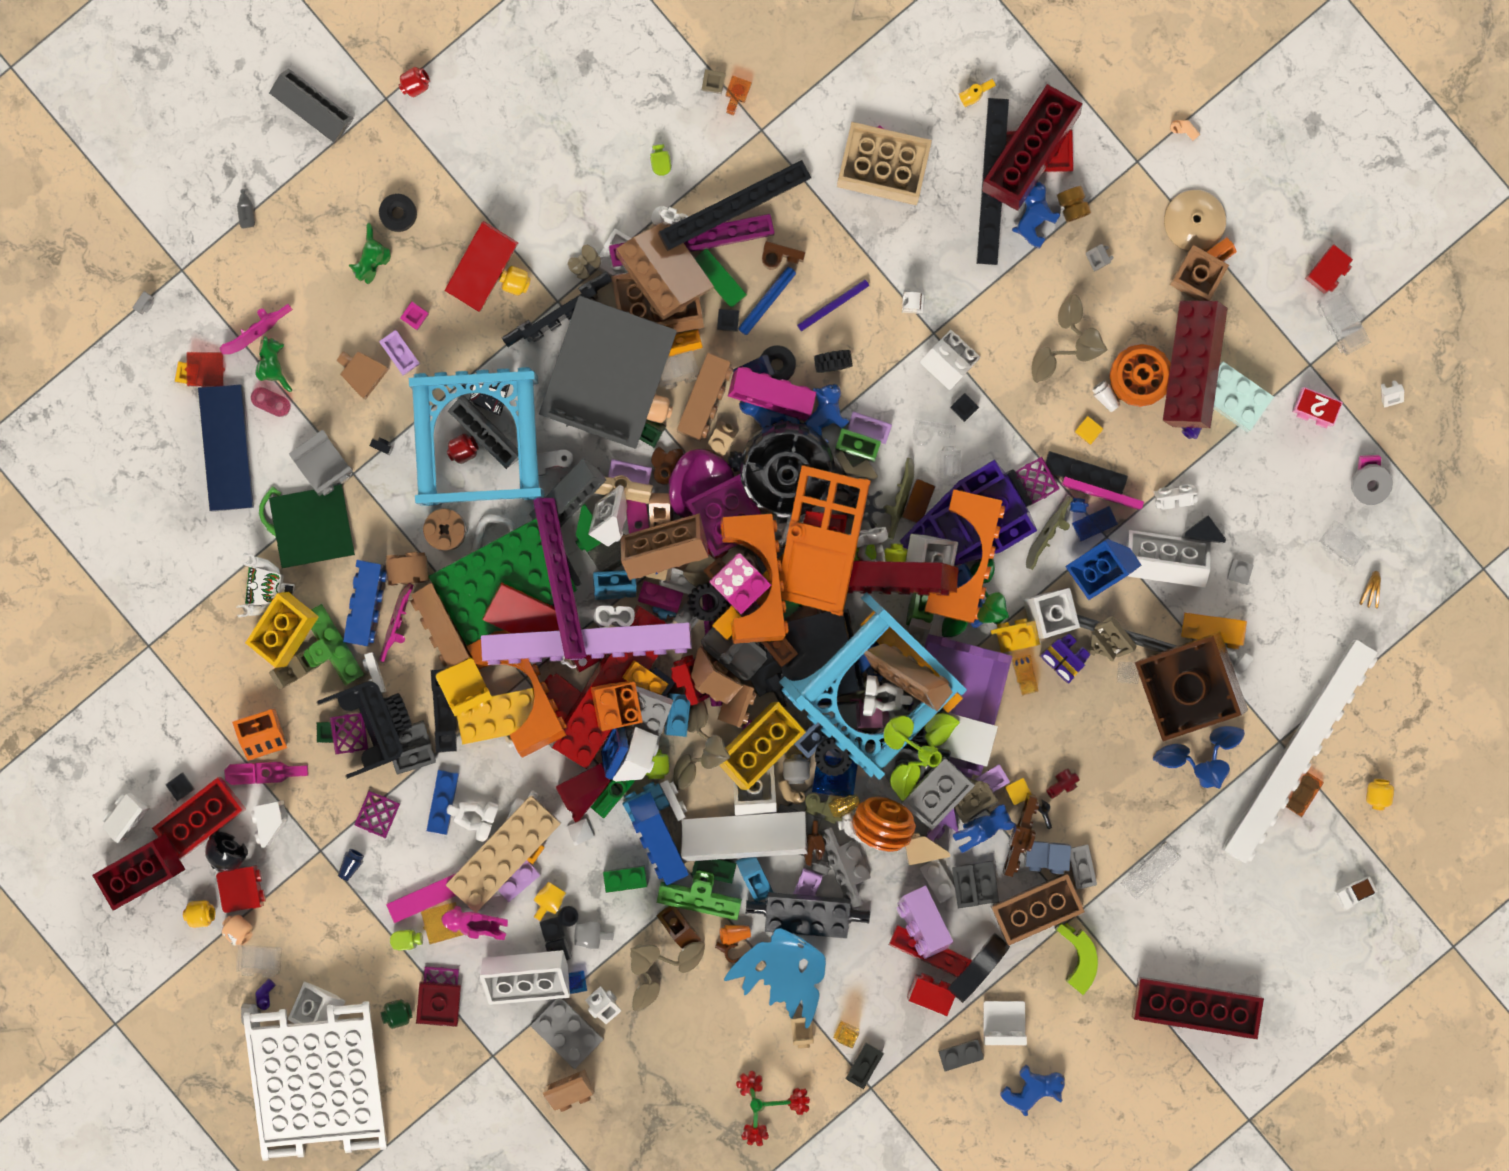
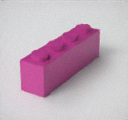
[728,367,816,421]

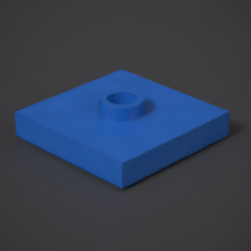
[601,726,629,780]

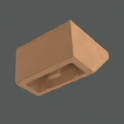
[718,684,757,728]

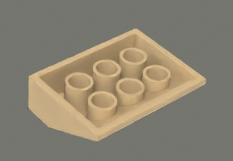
[837,122,932,206]

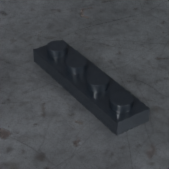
[1043,451,1128,494]

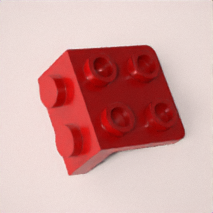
[216,865,266,913]

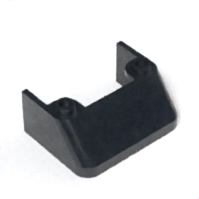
[316,681,403,779]

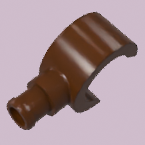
[715,942,741,963]

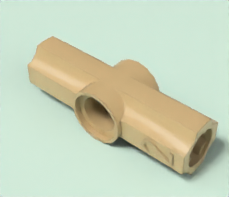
[595,475,653,504]

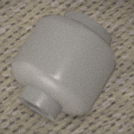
[783,754,810,784]

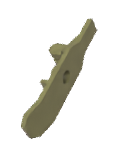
[883,458,914,539]
[1026,496,1073,570]

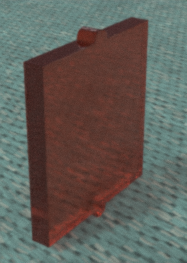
[184,352,225,387]

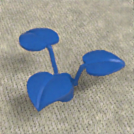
[1153,726,1245,789]

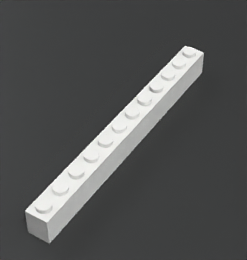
[1222,640,1377,864]

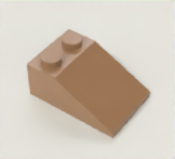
[543,1070,594,1112]

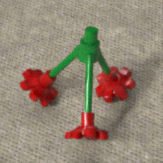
[736,1071,810,1146]

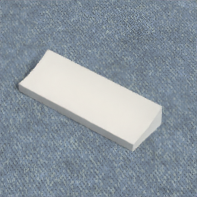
[681,812,808,862]

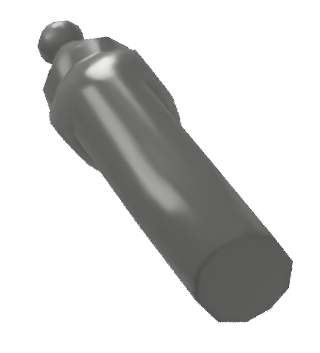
[237,189,255,229]

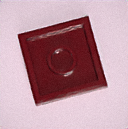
[416,981,461,1027]

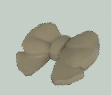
[567,244,601,280]

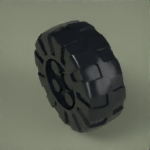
[740,421,835,518]

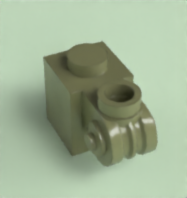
[805,791,850,824]

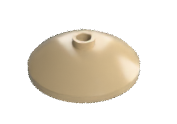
[1164,190,1226,251]

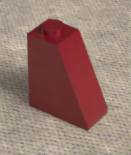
[556,763,611,823]

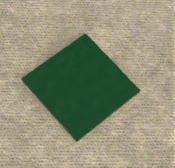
[269,484,355,569]

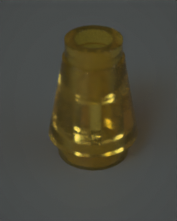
[828,794,860,818]

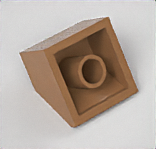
[1169,245,1229,301]
[691,646,743,704]

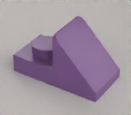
[926,808,958,842]

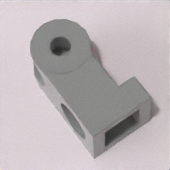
[537,449,573,476]

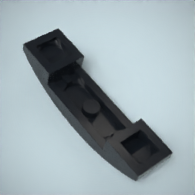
[430,669,457,753]
[947,933,1010,1003]

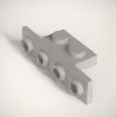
[818,827,871,908]

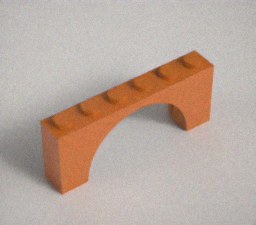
[925,489,1005,624]
[720,514,788,644]
[467,630,567,758]

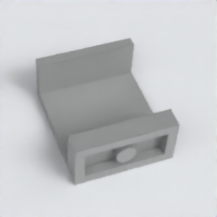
[289,430,353,496]

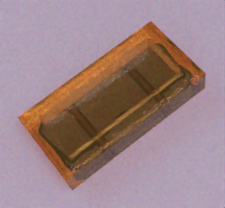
[1285,772,1324,817]

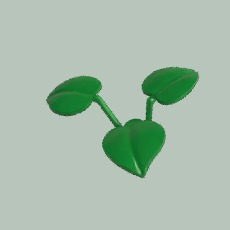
[942,558,1009,638]

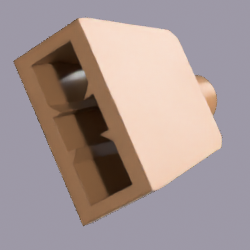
[337,351,389,400]

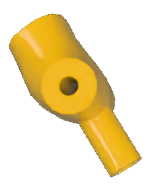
[958,78,996,107]
[534,882,566,921]

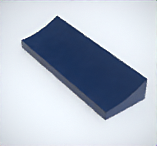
[198,384,254,512]

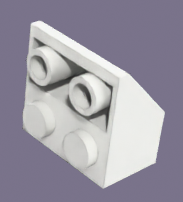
[920,330,981,390]
[251,800,288,848]

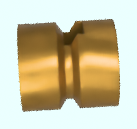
[1056,186,1091,222]

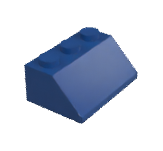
[1065,539,1142,600]

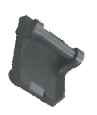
[701,627,767,681]

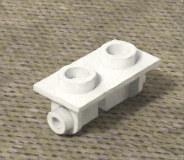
[1153,484,1198,510]

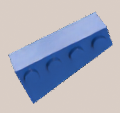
[343,560,387,647]
[628,792,689,886]

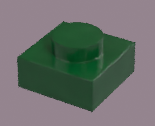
[316,722,338,743]

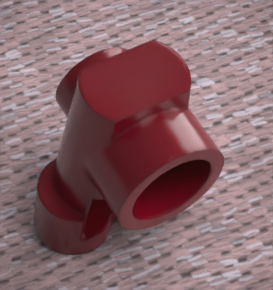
[1046,768,1080,799]

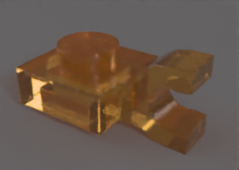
[725,76,752,116]

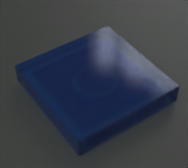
[812,755,858,799]

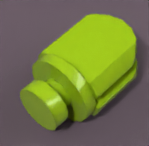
[650,144,672,176]
[390,930,423,951]

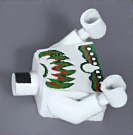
[236,553,295,617]

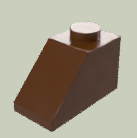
[656,905,701,949]

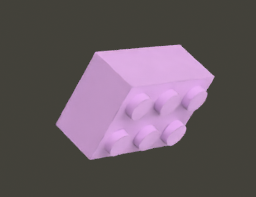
[897,886,953,959]

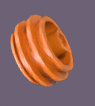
[1109,344,1171,407]
[852,797,916,852]

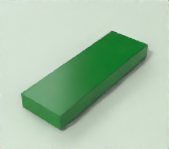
[694,249,747,309]

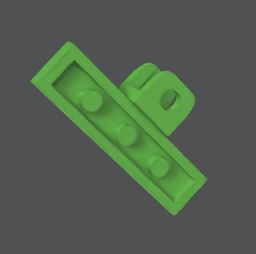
[303,604,364,686]
[656,870,742,920]

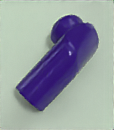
[255,978,276,1010]

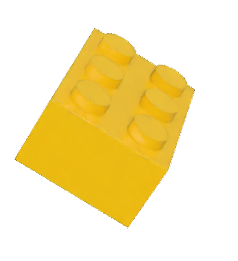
[245,592,319,668]

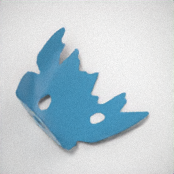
[724,928,826,1028]

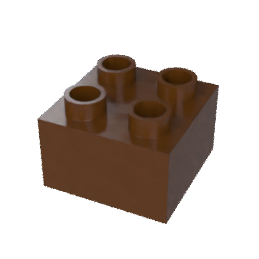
[1135,632,1248,741]

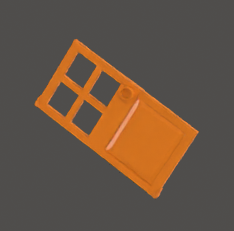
[779,465,871,616]

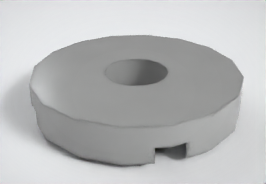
[1351,464,1393,505]

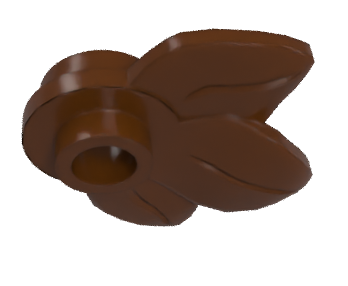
[651,447,684,485]

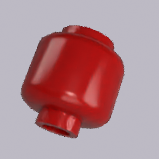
[398,67,430,98]
[447,434,479,464]

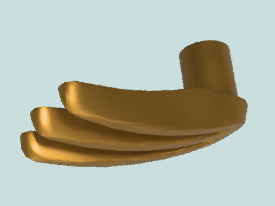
[1359,571,1381,609]

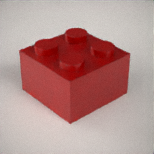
[907,973,955,1016]

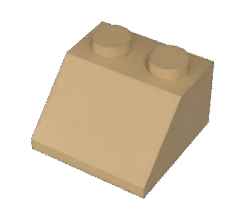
[905,832,950,865]

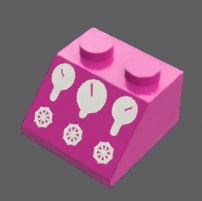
[709,553,771,614]

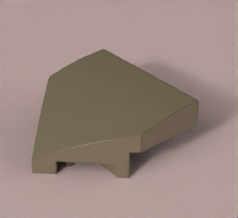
[1089,616,1137,661]
[954,778,999,823]

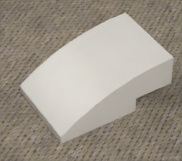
[934,711,998,767]

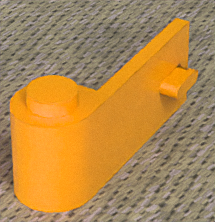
[1181,612,1247,649]

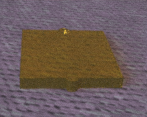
[421,902,464,944]

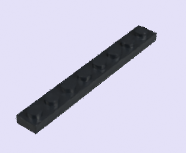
[976,98,1009,265]
[658,160,811,251]

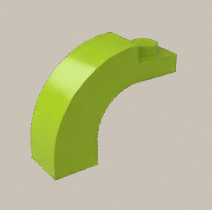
[1054,922,1098,995]

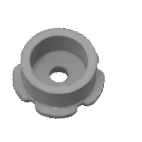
[812,860,831,876]

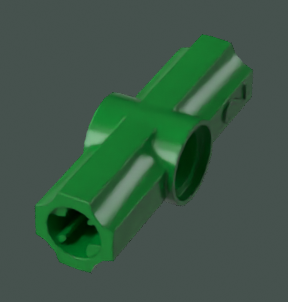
[590,780,636,818]

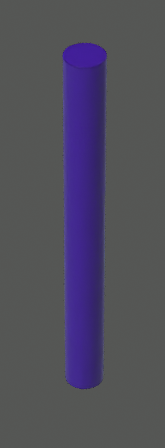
[797,280,869,332]

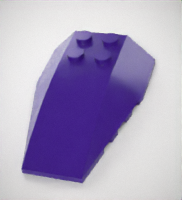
[900,459,1037,566]

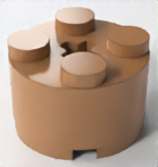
[423,508,467,551]
[385,552,429,586]

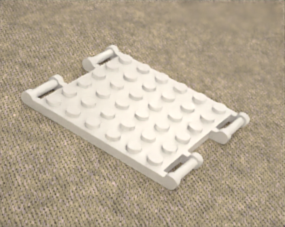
[243,1001,387,1161]

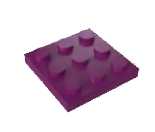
[685,474,761,557]

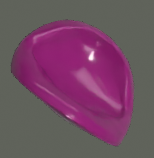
[669,449,734,518]

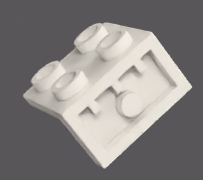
[983,1001,1027,1045]

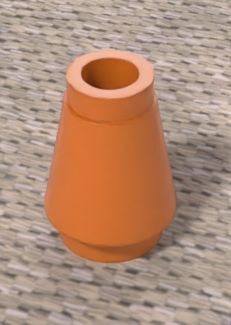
[719,925,751,945]

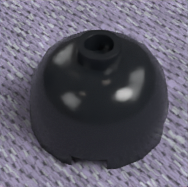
[205,832,248,871]

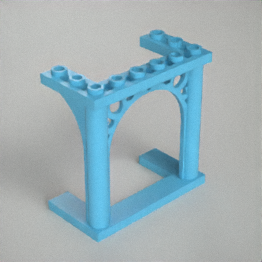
[409,367,545,506]
[779,592,967,780]

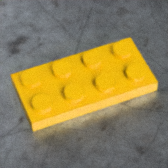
[457,688,534,745]

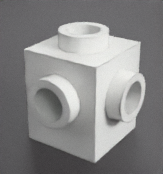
[585,986,621,1024]

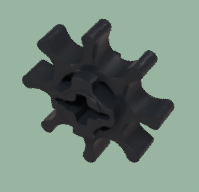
[834,485,887,529]

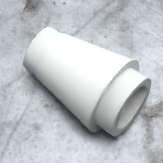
[1092,380,1120,412]

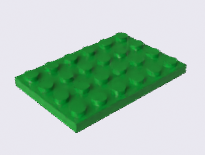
[428,518,577,646]

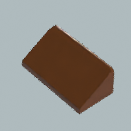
[902,479,936,523]

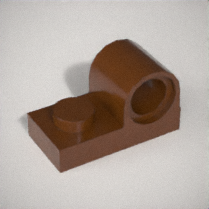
[762,241,806,270]

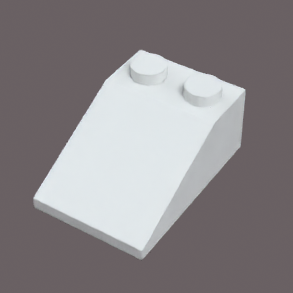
[733,764,777,816]

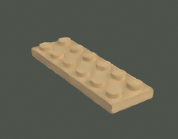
[446,795,561,912]

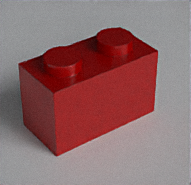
[1305,244,1353,294]

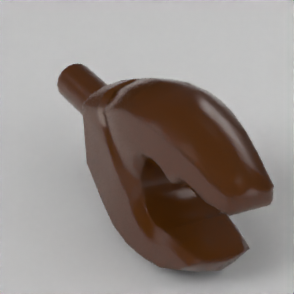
[804,820,825,866]

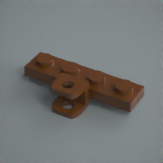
[1002,793,1039,877]

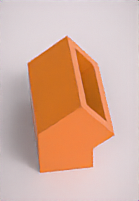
[1207,237,1237,262]

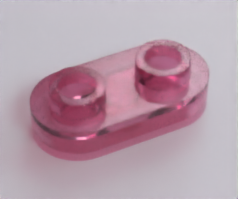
[251,387,291,417]

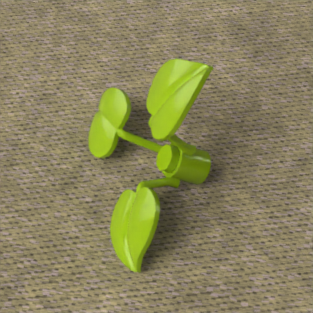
[883,713,960,801]

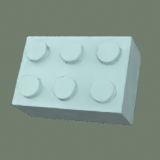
[1213,361,1274,432]

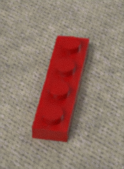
[888,925,972,977]

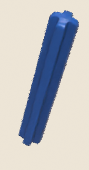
[738,267,796,335]

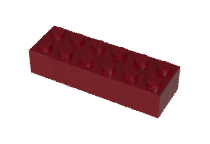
[982,84,1083,211]
[1163,301,1228,428]
[847,561,958,596]
[1131,976,1264,1040]

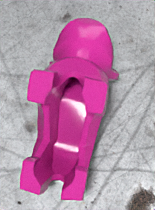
[441,906,508,940]

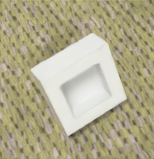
[1381,380,1404,408]

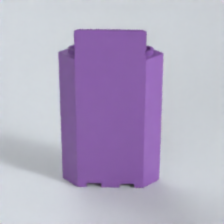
[908,634,1013,785]

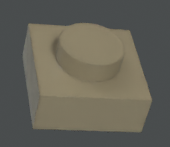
[701,69,725,94]

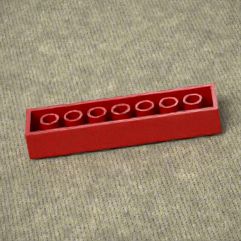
[549,605,667,769]

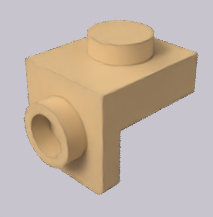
[705,421,738,458]
[790,1017,814,1048]

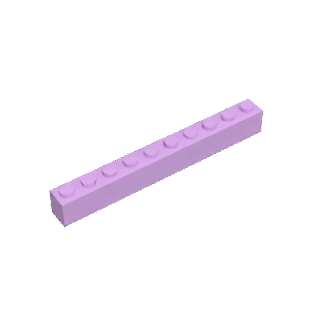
[481,623,692,665]

